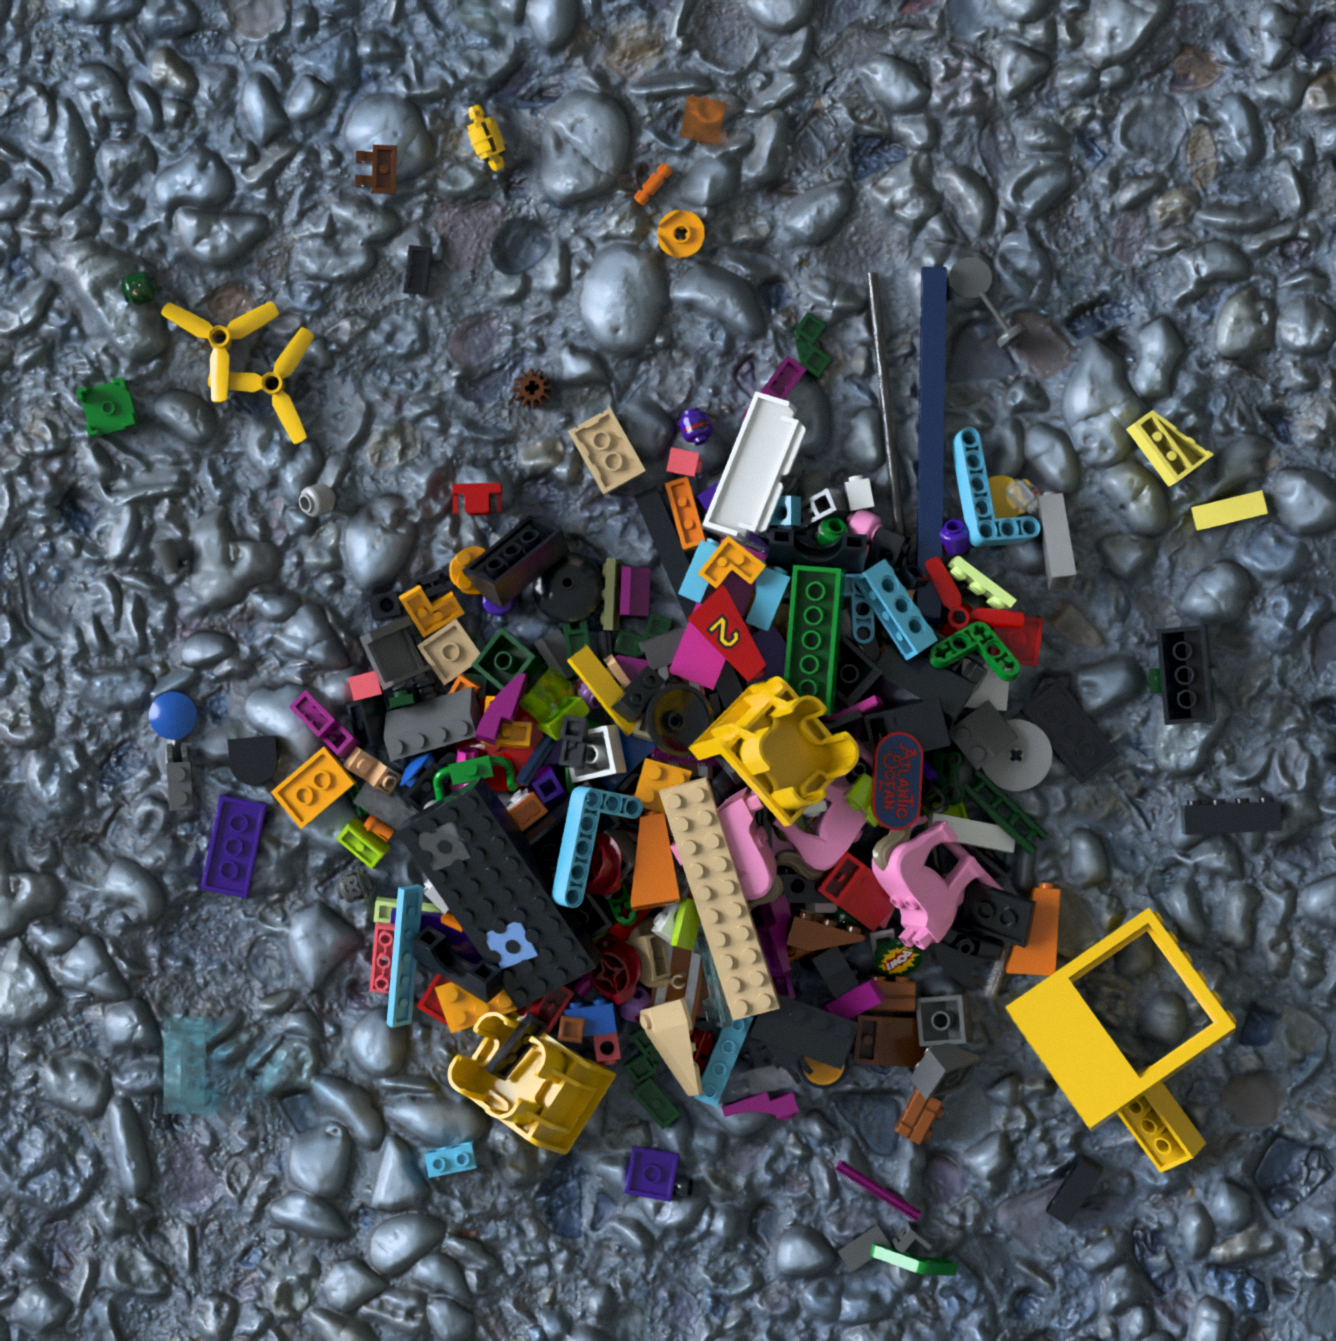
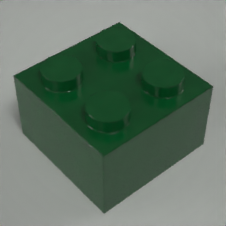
[472,627,545,690]

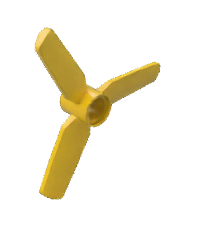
[161,301,279,403]
[208,327,314,444]

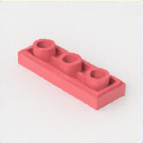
[370,922,395,994]

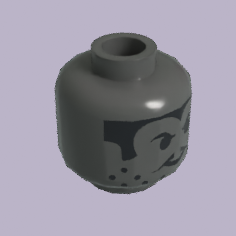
[335,868,373,903]

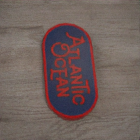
[871,732,923,830]

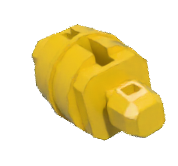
[467,104,506,171]

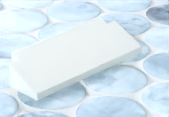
[703,392,806,542]

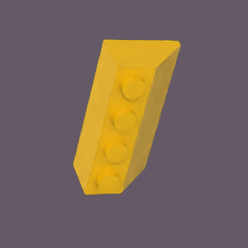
[1118,1065,1206,1173]

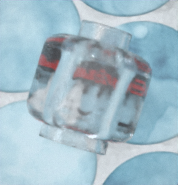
[1005,478,1041,514]

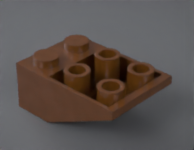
[787,911,865,951]
[852,1013,926,1067]

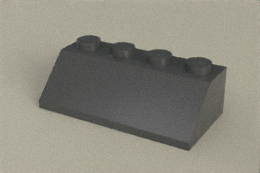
[384,687,482,761]

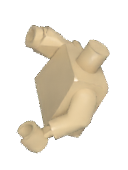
[624,916,687,989]

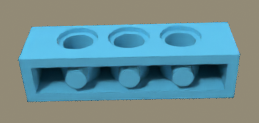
[853,559,938,661]
[694,1010,753,1107]

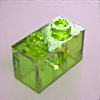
[519,666,573,723]

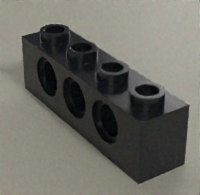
[777,868,834,903]

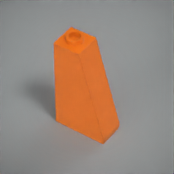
[630,811,680,912]
[1005,882,1060,976]

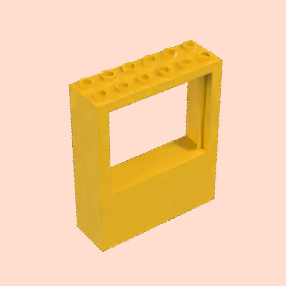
[1005,908,1237,1132]

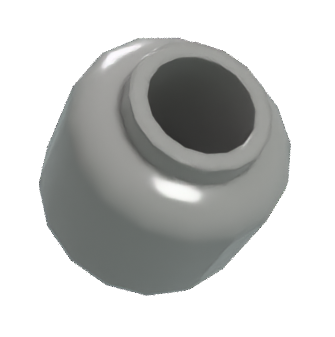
[299,483,336,517]

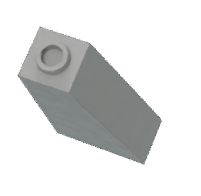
[1037,491,1077,593]

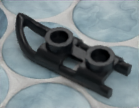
[959,843,1011,879]

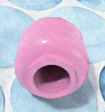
[846,509,883,544]

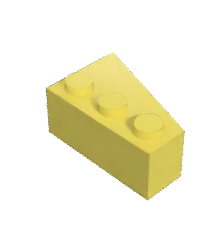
[1126,410,1214,487]

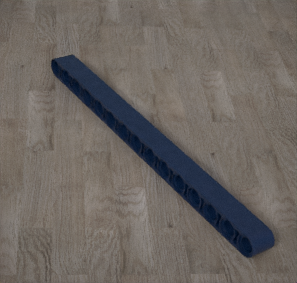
[915,266,947,624]

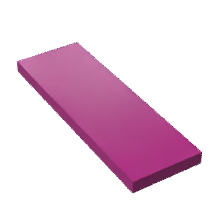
[669,538,767,690]

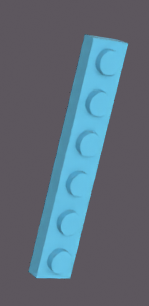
[387,884,424,1028]

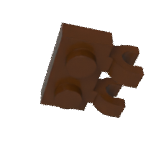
[355,144,397,195]

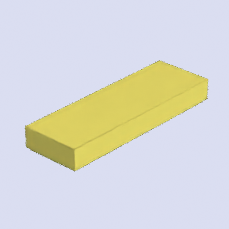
[1191,490,1268,531]

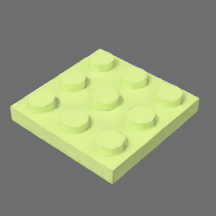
[946,556,1016,610]

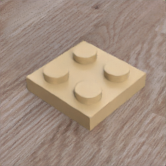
[417,619,480,685]

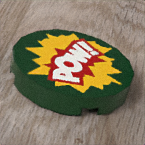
[874,938,922,976]

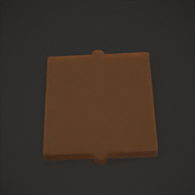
[679,95,726,145]

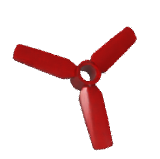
[925,556,1026,644]

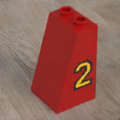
[687,584,766,682]

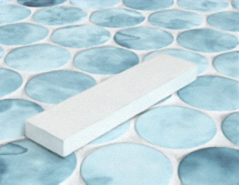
[928,812,1015,853]

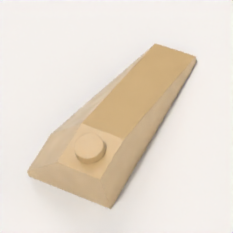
[639,998,703,1096]

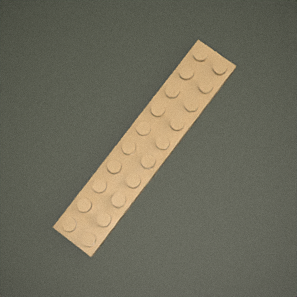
[659,777,781,1021]

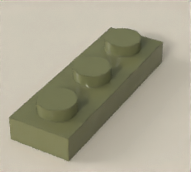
[601,558,622,631]

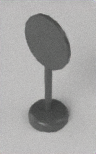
[949,257,1028,349]

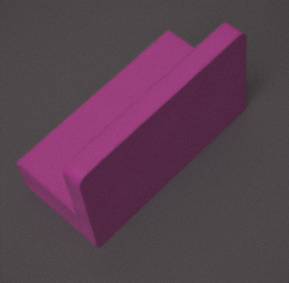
[620,566,651,616]

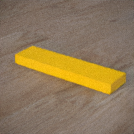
[567,645,639,736]

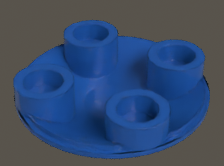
[149,692,198,740]
[400,749,435,788]

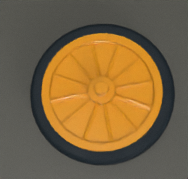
[798,1056,848,1089]

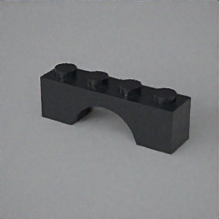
[767,528,867,572]
[412,925,503,1004]

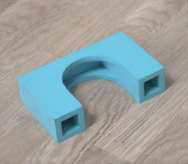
[678,538,791,632]

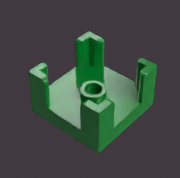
[76,377,139,438]

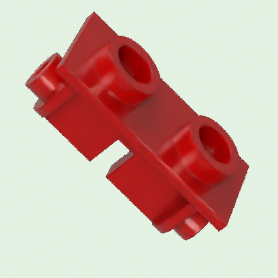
[690,1027,715,1076]

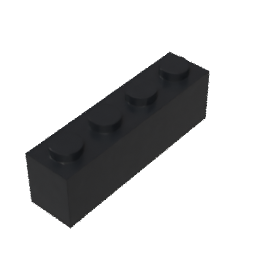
[1180,797,1282,835]

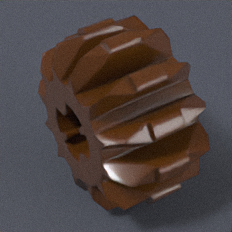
[512,368,553,410]

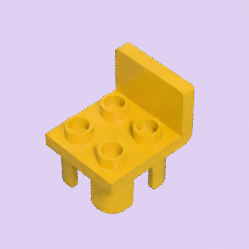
[688,676,859,827]
[448,1011,616,1155]

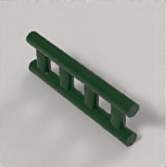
[963,769,1048,855]

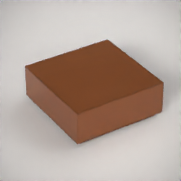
[558,1015,585,1043]

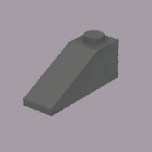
[772,488,849,534]

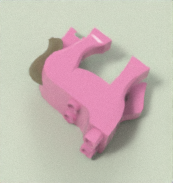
[771,775,867,882]
[670,787,783,912]
[871,815,986,949]

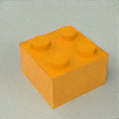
[634,758,692,817]

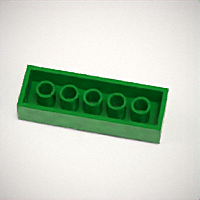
[784,565,846,715]

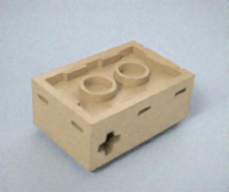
[568,408,646,496]

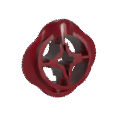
[571,833,622,895]
[588,934,642,1005]

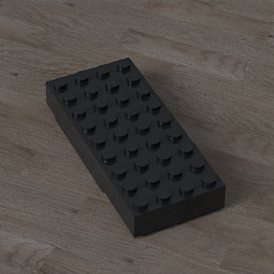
[396,777,603,1010]

